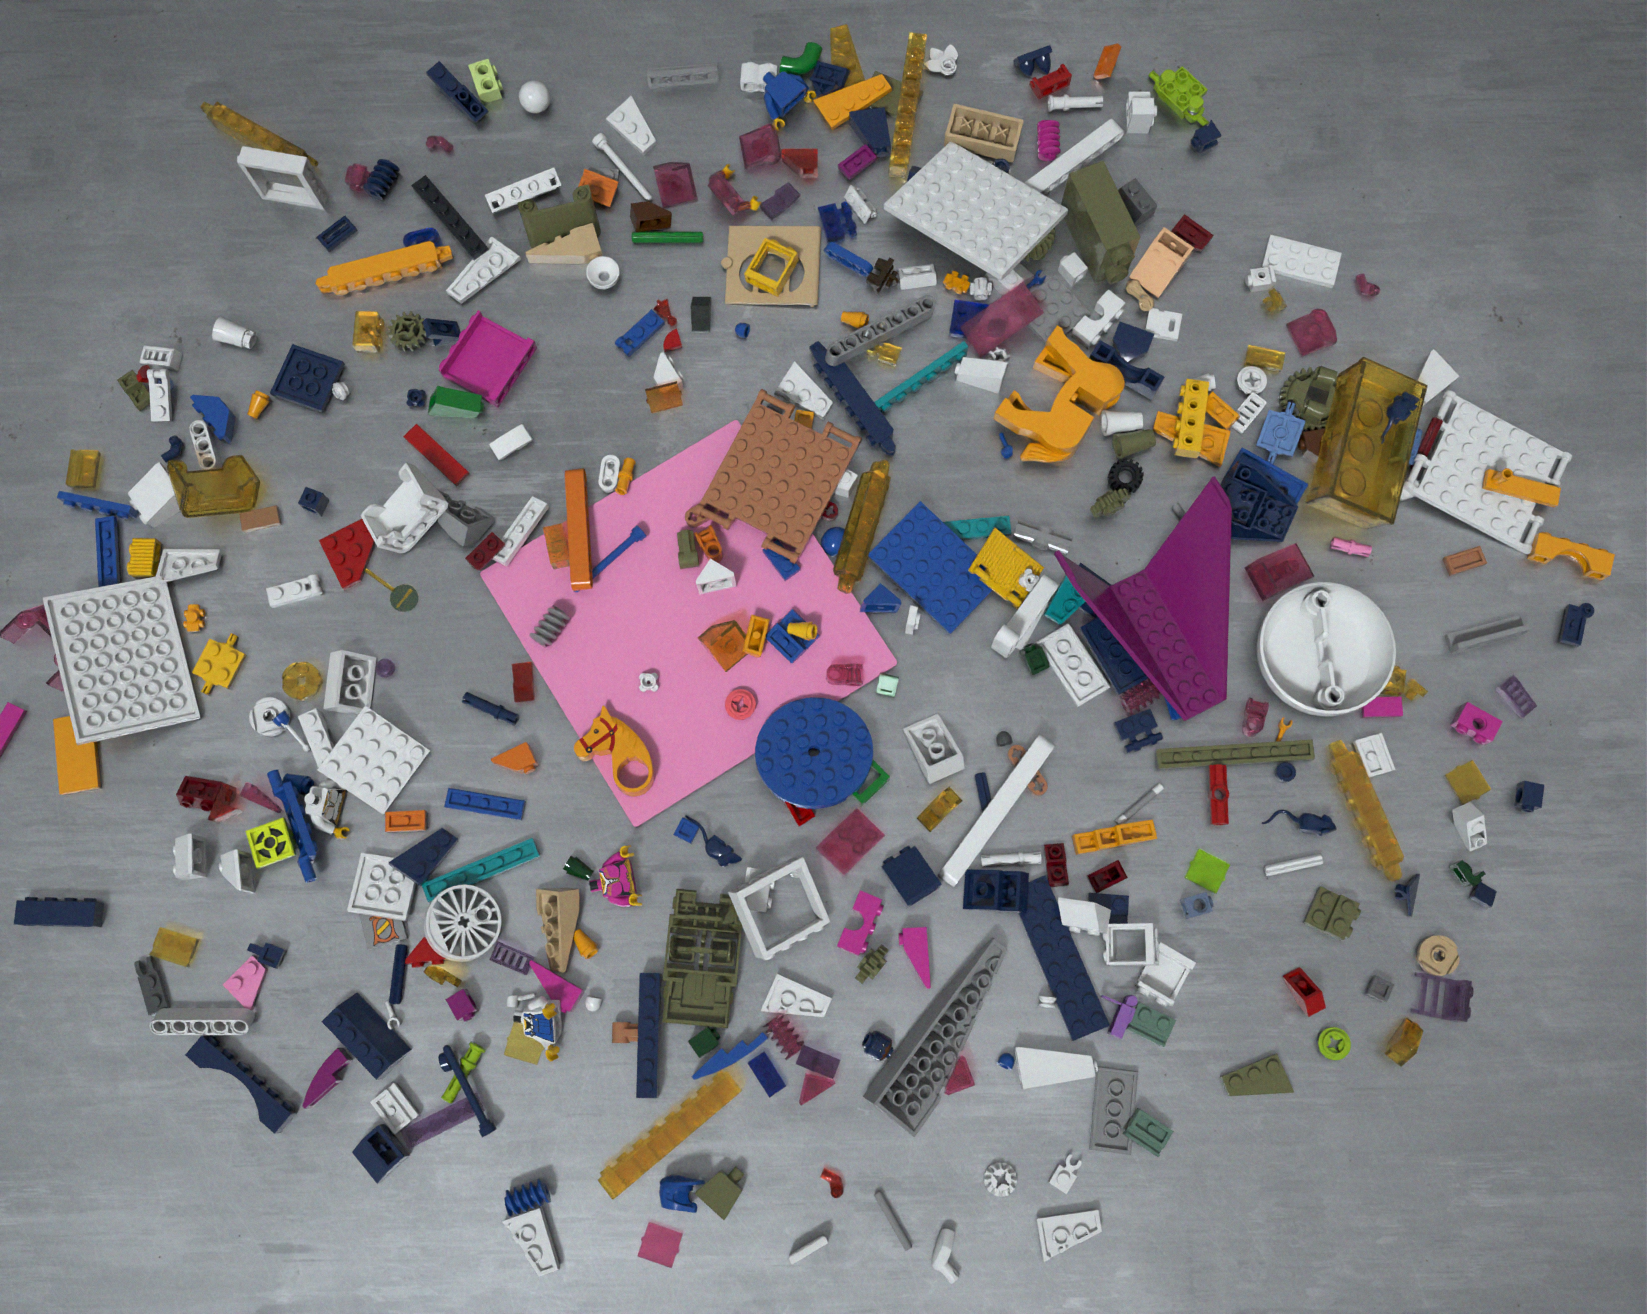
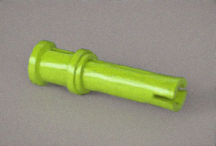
[441,1041,486,1104]

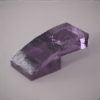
[760,182,800,220]

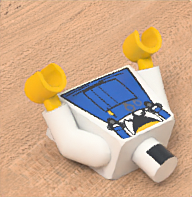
[513,996,562,1061]

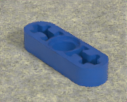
[824,242,873,277]

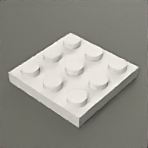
[347,853,416,921]

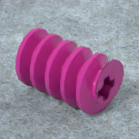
[1037,120,1061,161]

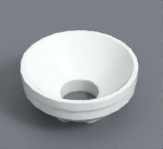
[586,256,620,289]

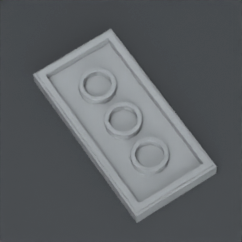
[1089,1066,1138,1155]

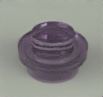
[375,659,395,678]

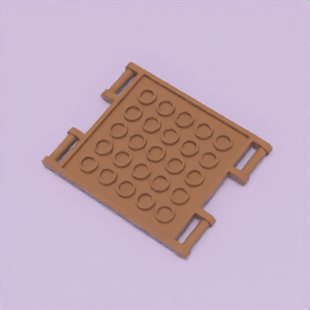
[695,389,862,564]

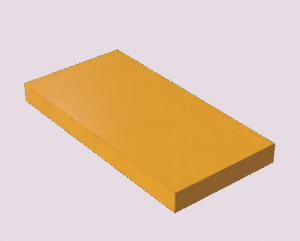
[53,716,101,795]

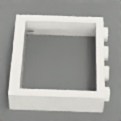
[237,146,329,210]
[485,168,561,214]
[728,856,830,960]

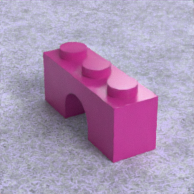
[837,890,884,956]

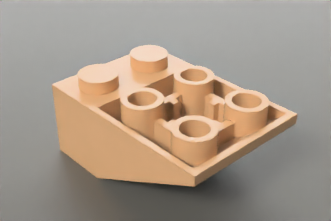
[1129,227,1194,298]

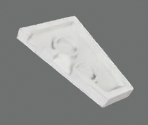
[606,96,656,155]
[776,361,833,420]
[155,549,222,584]
[761,974,832,1017]
[502,1207,560,1276]
[1036,1209,1102,1262]

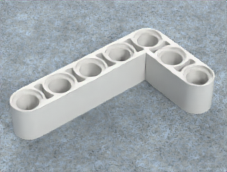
[991,574,1060,659]

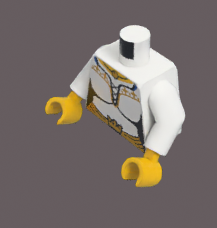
[304,778,350,839]

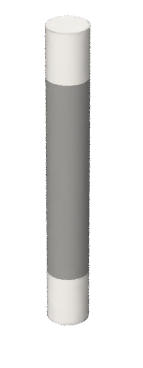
[1115,783,1164,825]

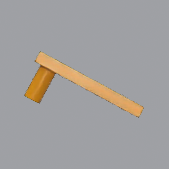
[1482,468,1561,508]

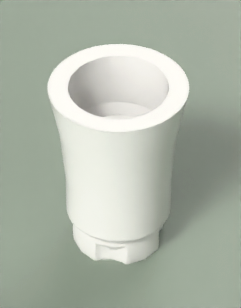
[212,316,257,349]
[1101,410,1143,436]

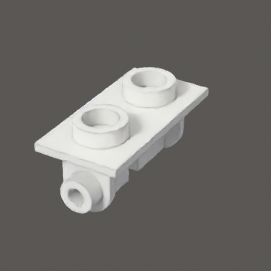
[844,185,877,224]

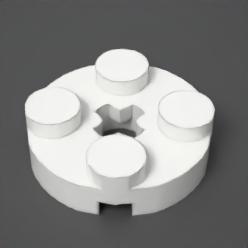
[249,697,290,737]

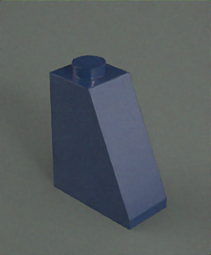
[849,107,891,158]

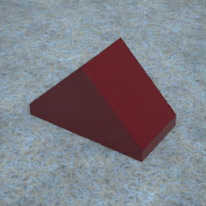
[1087,860,1128,893]

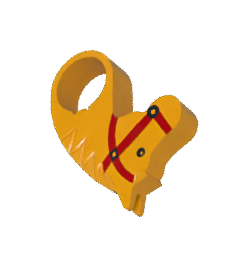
[574,705,654,797]

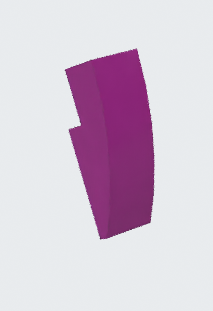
[302,1048,353,1109]

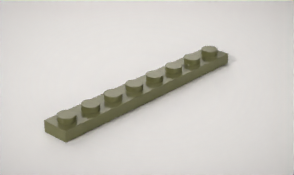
[1155,739,1315,770]

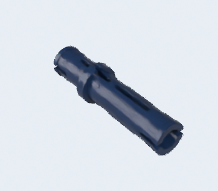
[462,692,519,726]

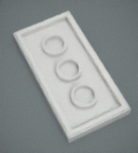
[1036,623,1110,708]

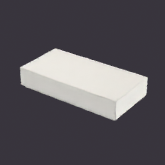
[789,1234,829,1264]

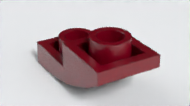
[1044,843,1069,887]

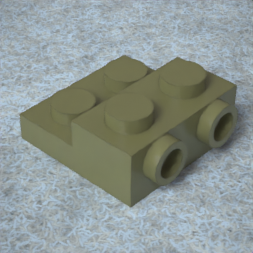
[1303,886,1361,941]

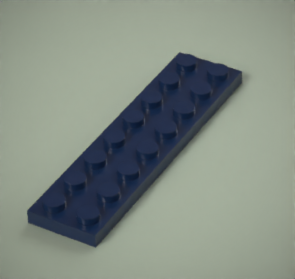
[1018,875,1110,1041]

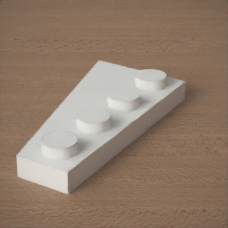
[446,237,521,304]

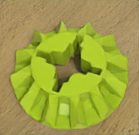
[1317,1027,1351,1060]

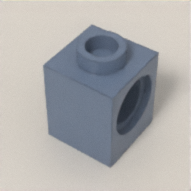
[1180,892,1214,919]

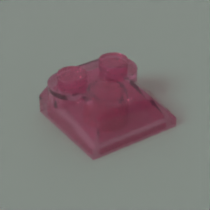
[739,123,781,169]
[1286,309,1337,357]

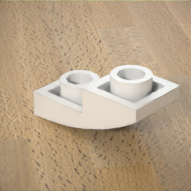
[489,424,533,460]

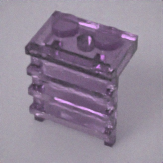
[1410,972,1474,1023]

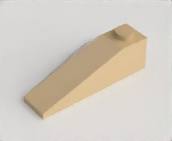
[525,223,603,264]

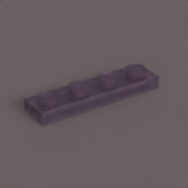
[400,1093,485,1149]

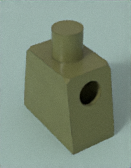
[695,1166,745,1220]

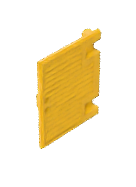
[968,528,1044,610]

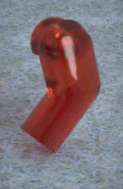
[820,1168,844,1198]

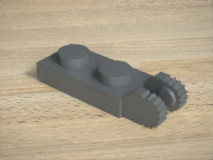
[134,956,170,1015]

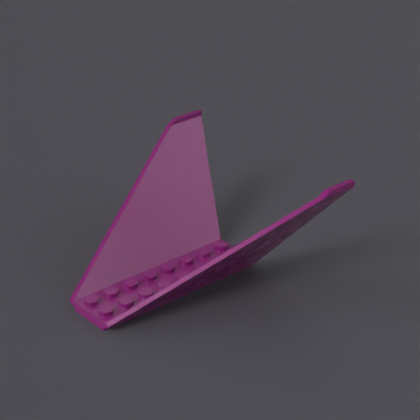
[1054,476,1232,721]

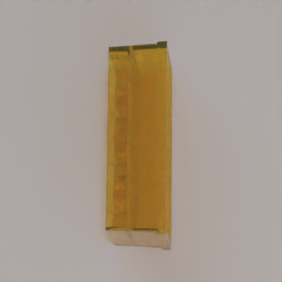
[1305,357,1428,529]

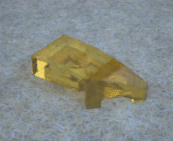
[424,966,462,987]

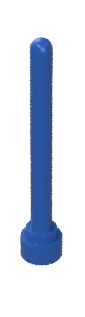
[574,525,647,593]

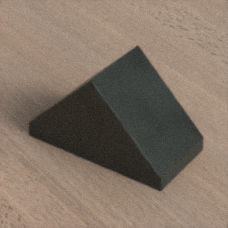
[691,297,711,332]

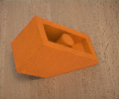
[491,742,539,774]

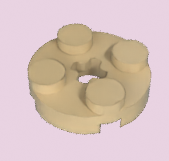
[1416,935,1460,976]

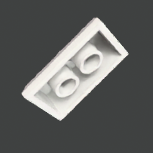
[323,650,376,714]

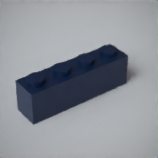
[14,897,104,927]

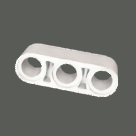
[189,420,222,475]

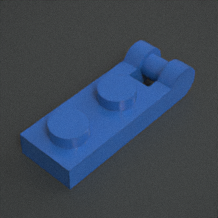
[615,309,665,357]

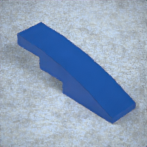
[691,1032,768,1080]

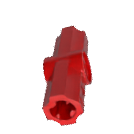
[1208,764,1230,825]

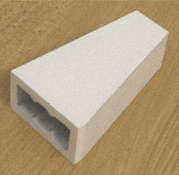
[1014,1047,1098,1089]

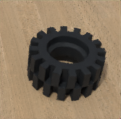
[1108,458,1144,494]

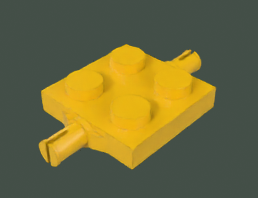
[192,633,246,695]

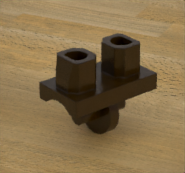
[866,257,899,294]

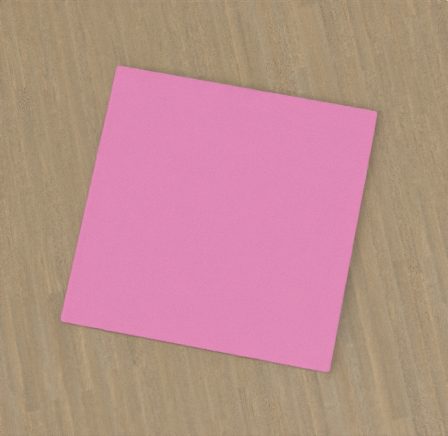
[480,420,897,827]

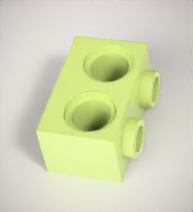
[468,59,503,104]

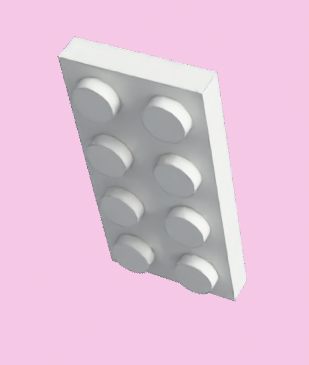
[1261,234,1342,288]

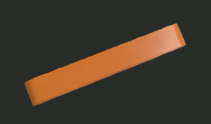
[565,468,593,591]

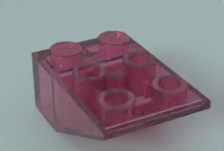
[816,808,885,878]

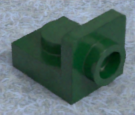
[1019,643,1050,675]
[1449,860,1486,887]

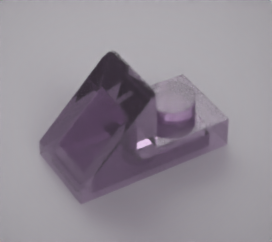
[796,1045,840,1079]

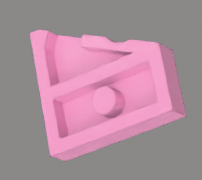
[223,955,268,1010]

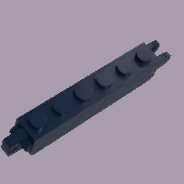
[809,341,896,457]

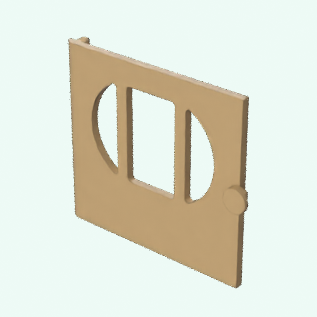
[721,226,821,307]

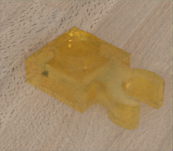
[867,342,901,367]

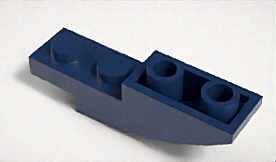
[426,61,489,123]

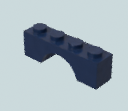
[1089,340,1165,400]

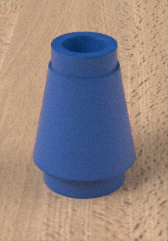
[282,773,314,795]

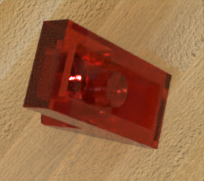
[208,783,243,823]

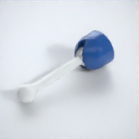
[272,710,310,752]

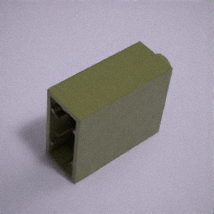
[1061,161,1140,284]

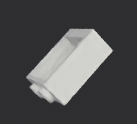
[1103,923,1159,966]

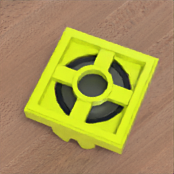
[245,817,296,869]

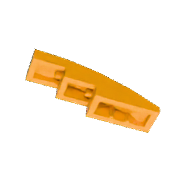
[1072,819,1157,855]

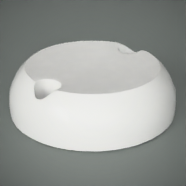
[1256,582,1396,716]

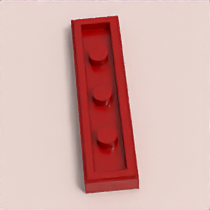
[403,424,470,486]

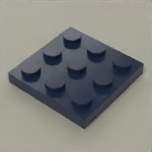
[270,344,345,413]

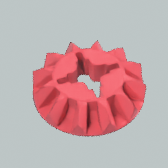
[725,689,756,720]

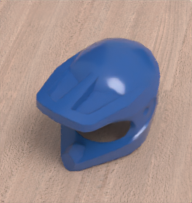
[659,1174,705,1213]

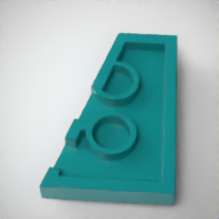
[1043,574,1085,625]

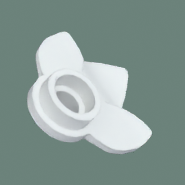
[925,44,958,75]

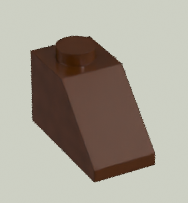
[630,201,672,232]
[1297,428,1334,470]

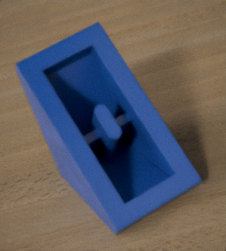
[860,583,902,613]

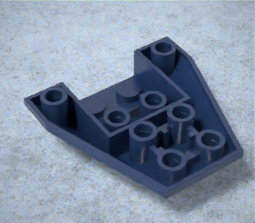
[1221,461,1298,542]

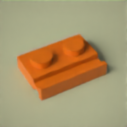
[578,169,619,208]

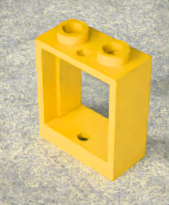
[744,238,799,297]

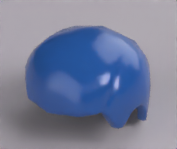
[821,527,851,557]

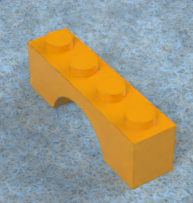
[1527,532,1615,581]

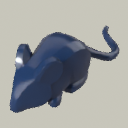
[1380,392,1419,444]
[1262,810,1337,836]
[685,815,742,867]

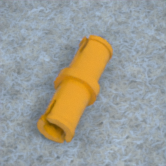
[615,457,636,495]

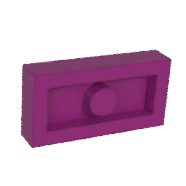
[838,144,877,181]

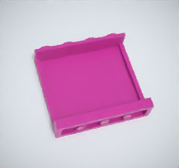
[439,310,537,408]

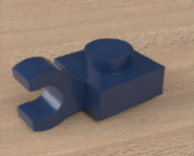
[247,943,286,969]

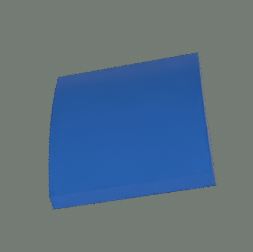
[766,609,820,663]

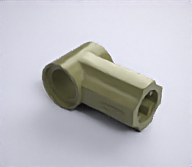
[677,530,699,569]

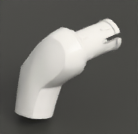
[931,1229,960,1284]

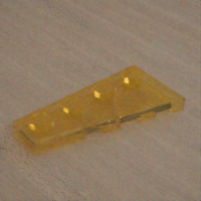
[830,24,865,93]

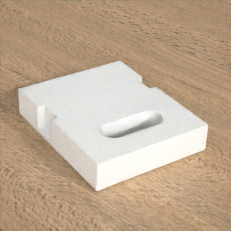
[1145,308,1182,342]

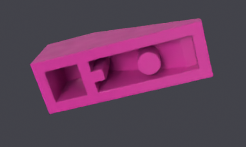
[898,927,931,989]
[529,960,585,1014]

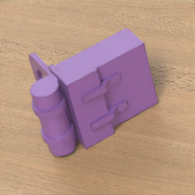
[1101,995,1138,1039]

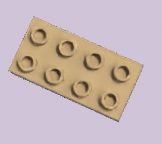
[944,104,1024,162]

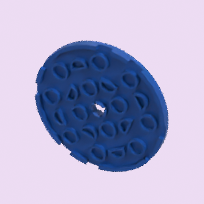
[755,697,873,809]

